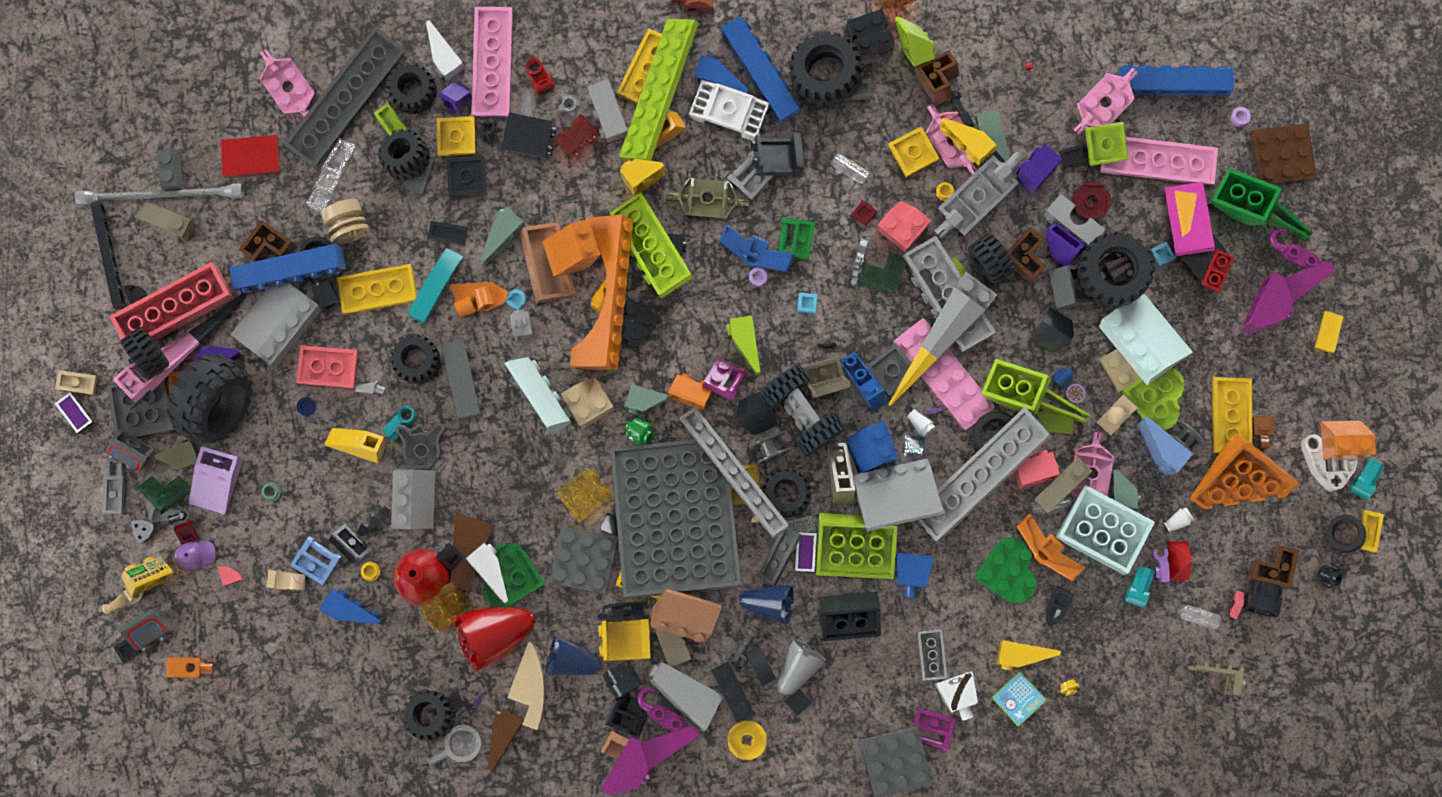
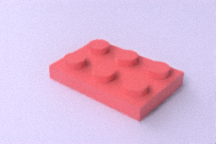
[296,345,359,389]

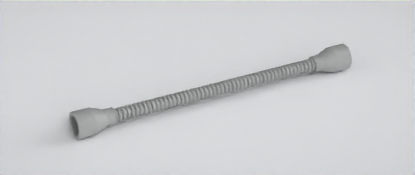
[75,183,244,206]

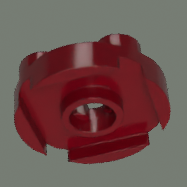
[1072,182,1111,220]

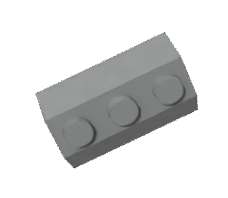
[391,469,436,529]

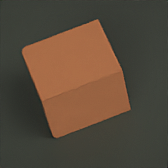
[601,730,629,760]

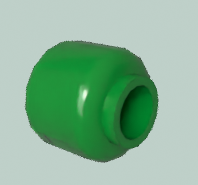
[625,417,655,445]

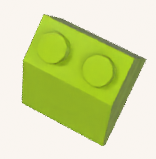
[895,16,936,66]

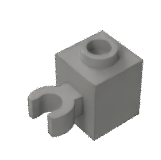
[510,309,534,340]

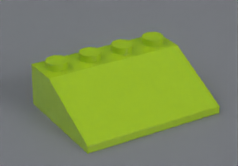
[816,513,898,579]

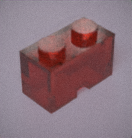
[554,114,598,160]

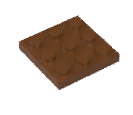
[1250,123,1317,185]

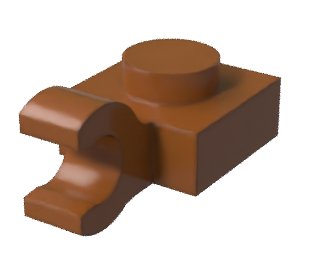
[1252,416,1274,450]

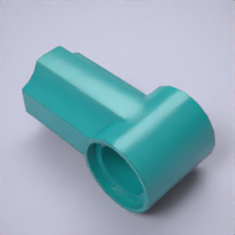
[382,406,418,442]
[1349,459,1385,500]
[1124,566,1155,608]

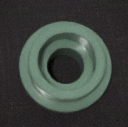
[261,482,281,502]

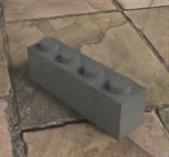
[441,340,484,421]

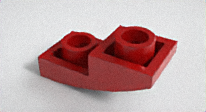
[1201,249,1235,292]

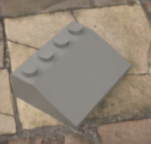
[231,282,322,369]
[853,458,943,531]

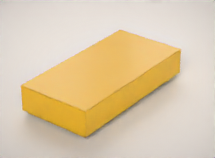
[1314,311,1343,353]

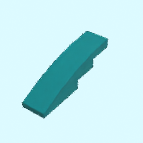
[407,248,463,324]

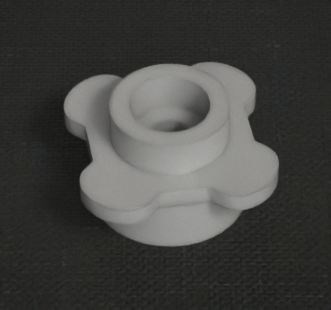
[559,95,581,116]

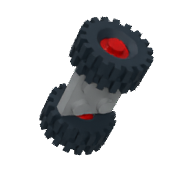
[761,364,846,456]

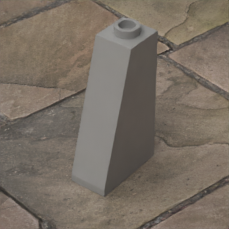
[649,662,723,732]

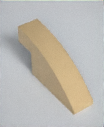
[508,642,546,730]

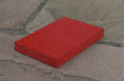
[221,135,280,178]

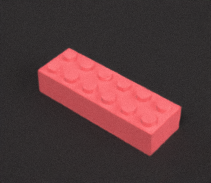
[110,262,235,341]

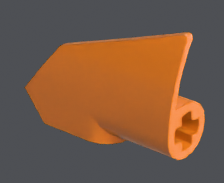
[449,282,509,318]

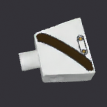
[935,671,978,721]

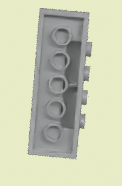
[903,236,996,353]

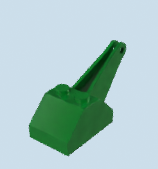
[1212,168,1313,241]

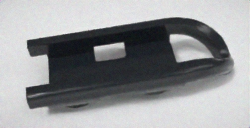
[597,601,648,622]

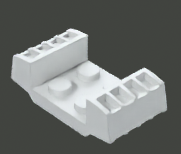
[689,80,769,140]

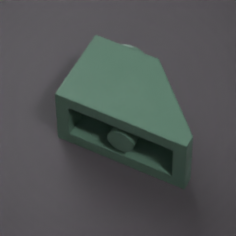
[625,384,669,415]
[1111,470,1141,510]

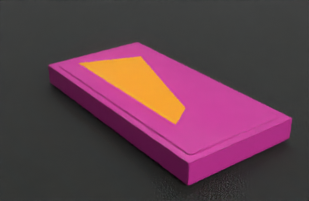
[1165,182,1215,256]

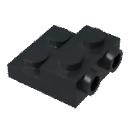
[621,297,661,350]

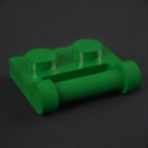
[776,217,815,261]

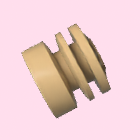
[321,199,370,245]

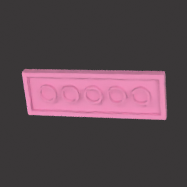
[472,7,513,118]
[1100,137,1218,186]
[893,318,995,431]

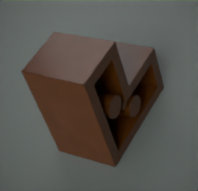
[916,50,960,106]
[239,220,296,262]
[1007,227,1046,284]
[1247,546,1299,590]

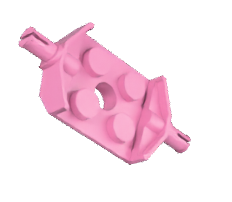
[259,49,315,117]
[1074,68,1138,135]
[926,104,977,174]
[1070,432,1114,499]

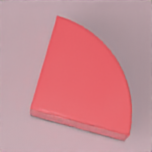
[218,567,243,586]
[1230,591,1244,619]

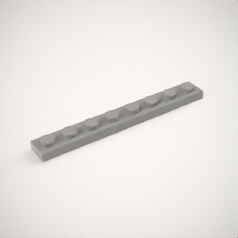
[680,407,789,538]

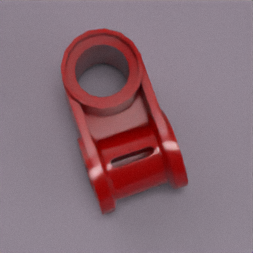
[526,57,555,96]

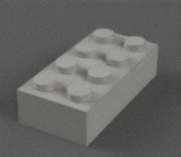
[917,629,948,681]

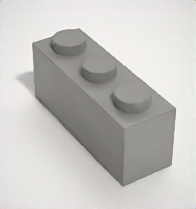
[586,80,628,143]

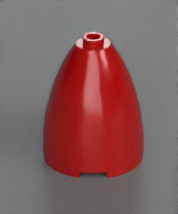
[393,549,452,607]
[453,607,536,672]

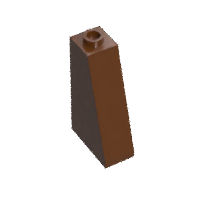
[450,512,495,594]

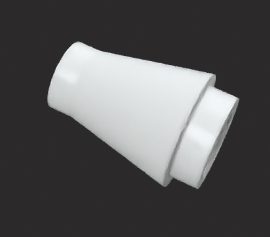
[907,409,935,438]
[1164,507,1194,533]

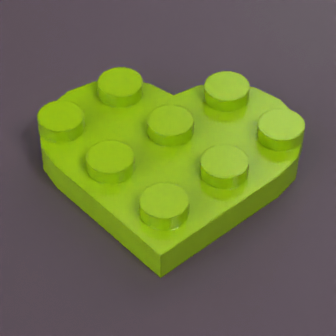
[1122,368,1184,431]

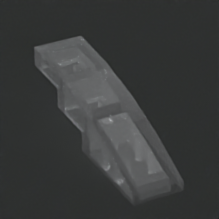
[305,138,356,214]

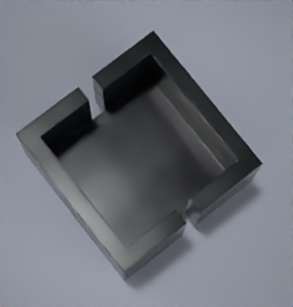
[846,9,895,61]

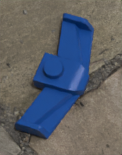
[719,224,796,272]

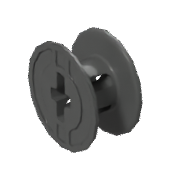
[1168,420,1207,460]
[749,432,792,465]

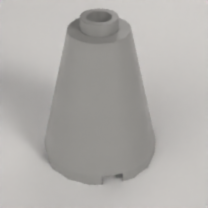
[776,639,826,696]

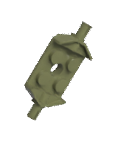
[666,178,749,220]

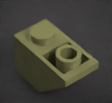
[154,439,199,471]

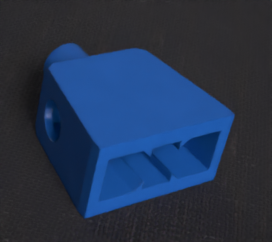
[895,553,934,599]

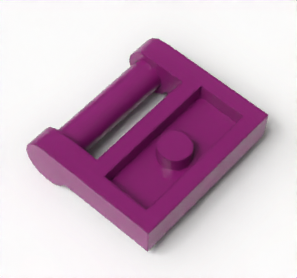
[702,358,748,400]
[913,708,956,753]

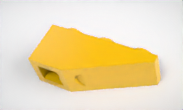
[940,118,997,166]
[325,428,386,463]

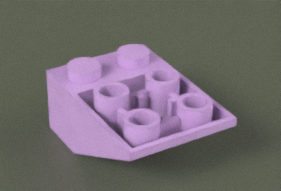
[189,446,243,515]

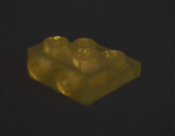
[556,468,612,523]
[419,581,470,632]

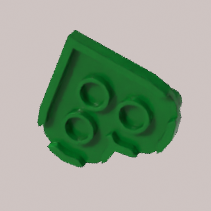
[973,537,1037,604]
[483,542,545,607]

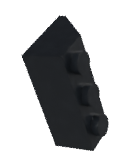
[819,592,881,641]

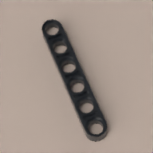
[91,202,126,310]

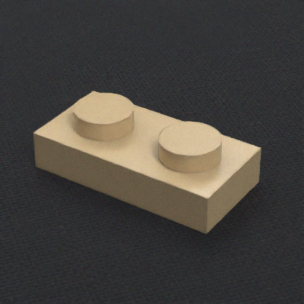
[55,370,98,395]

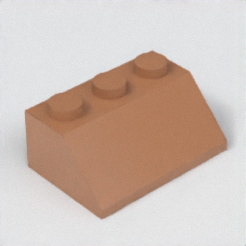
[650,589,721,643]

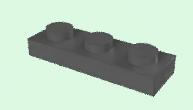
[757,527,802,586]

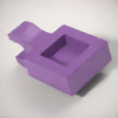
[1152,549,1170,583]

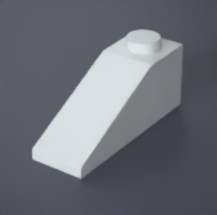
[426,20,465,81]
[465,543,508,603]

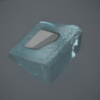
[904,435,924,456]

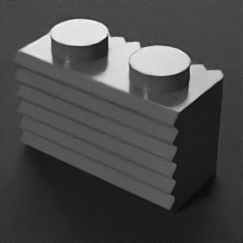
[157,149,183,191]

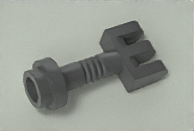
[725,625,761,669]

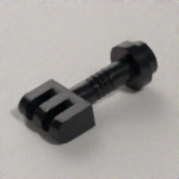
[948,90,973,128]

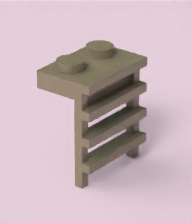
[802,356,850,398]
[1187,662,1246,696]

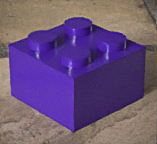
[1016,144,1062,195]

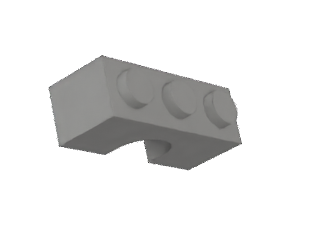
[1044,194,1105,249]

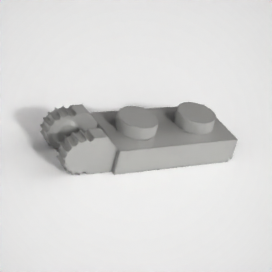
[102,461,125,515]

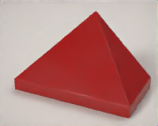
[1167,541,1192,581]

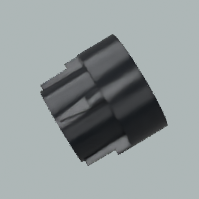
[1245,581,1283,617]
[602,661,642,701]

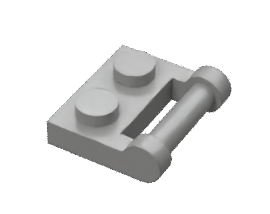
[726,151,775,200]

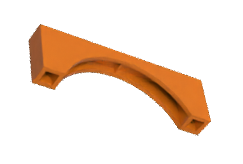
[570,215,633,370]

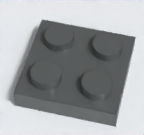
[866,344,911,397]

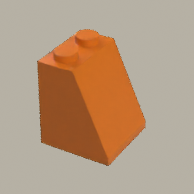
[542,219,600,277]
[1321,421,1376,460]

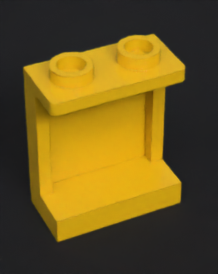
[599,619,651,661]

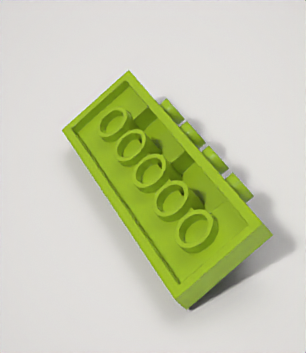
[610,192,693,299]

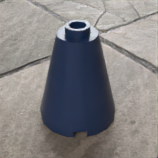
[739,585,794,624]
[545,636,601,676]

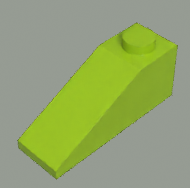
[726,316,760,375]

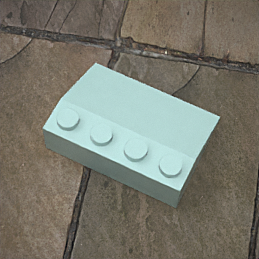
[1099,294,1193,385]
[505,357,572,435]
[1055,485,1155,575]

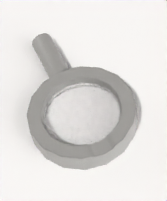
[427,725,482,766]

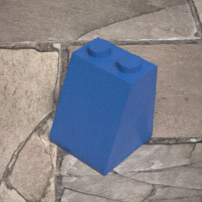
[846,421,898,474]

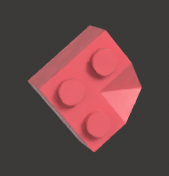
[876,201,931,253]
[1015,450,1060,490]

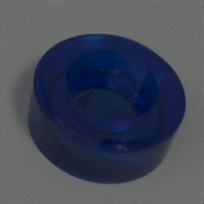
[297,397,317,417]

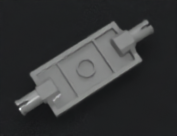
[934,151,1025,239]

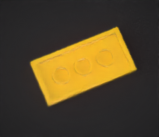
[616,28,662,104]
[336,264,417,315]
[1212,377,1253,454]

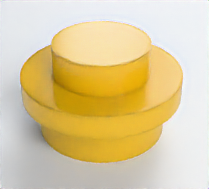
[936,182,955,201]
[361,562,380,581]
[1060,680,1080,696]

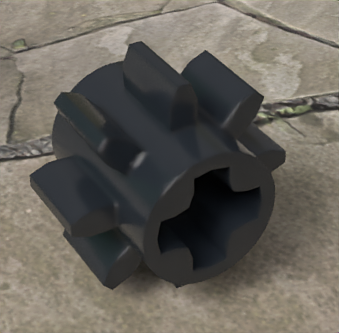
[477,118,501,143]
[1318,563,1343,589]

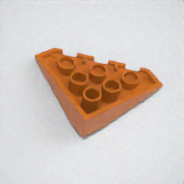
[1190,433,1299,510]

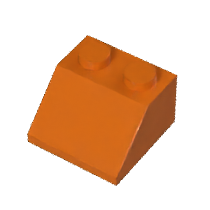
[668,373,713,412]

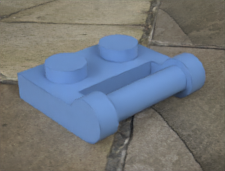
[290,536,343,586]

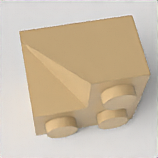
[561,377,615,429]

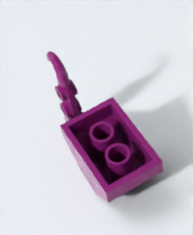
[1240,228,1334,335]
[601,687,699,795]

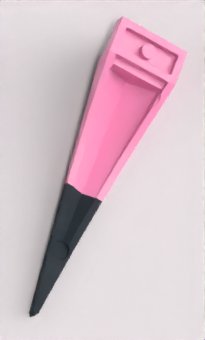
[113,294,246,403]

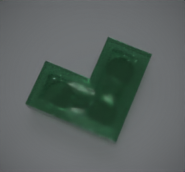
[859,252,906,294]
[137,476,191,515]

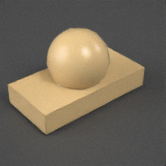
[1097,394,1138,435]

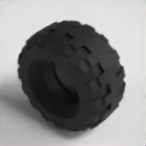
[166,354,253,444]

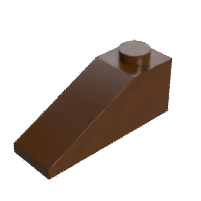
[488,708,524,772]

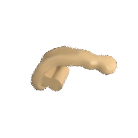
[102,589,144,614]

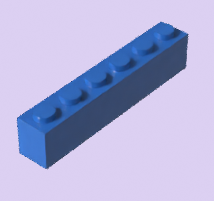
[721,16,801,125]
[1117,65,1234,96]
[230,244,346,294]

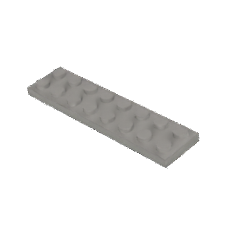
[918,407,1052,543]

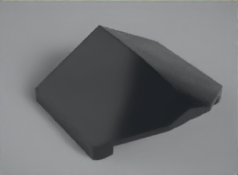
[1030,307,1074,353]
[736,391,778,435]
[605,694,648,738]

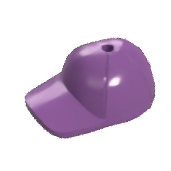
[174,541,216,571]

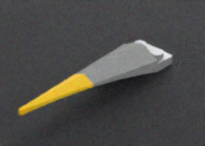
[889,272,997,406]

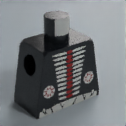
[1099,253,1133,286]

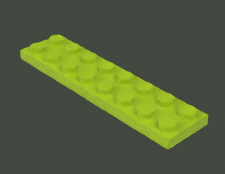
[619,19,699,161]

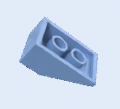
[1137,417,1193,476]

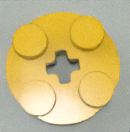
[728,721,767,760]

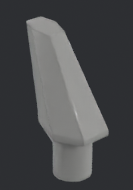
[355,381,386,395]

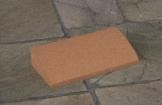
[519,222,576,304]

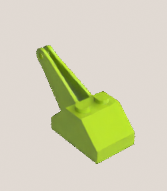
[981,359,1090,424]

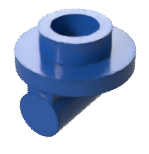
[1053,369,1074,388]

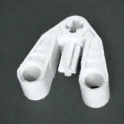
[1301,434,1358,492]

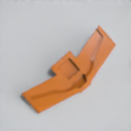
[1017,513,1086,582]

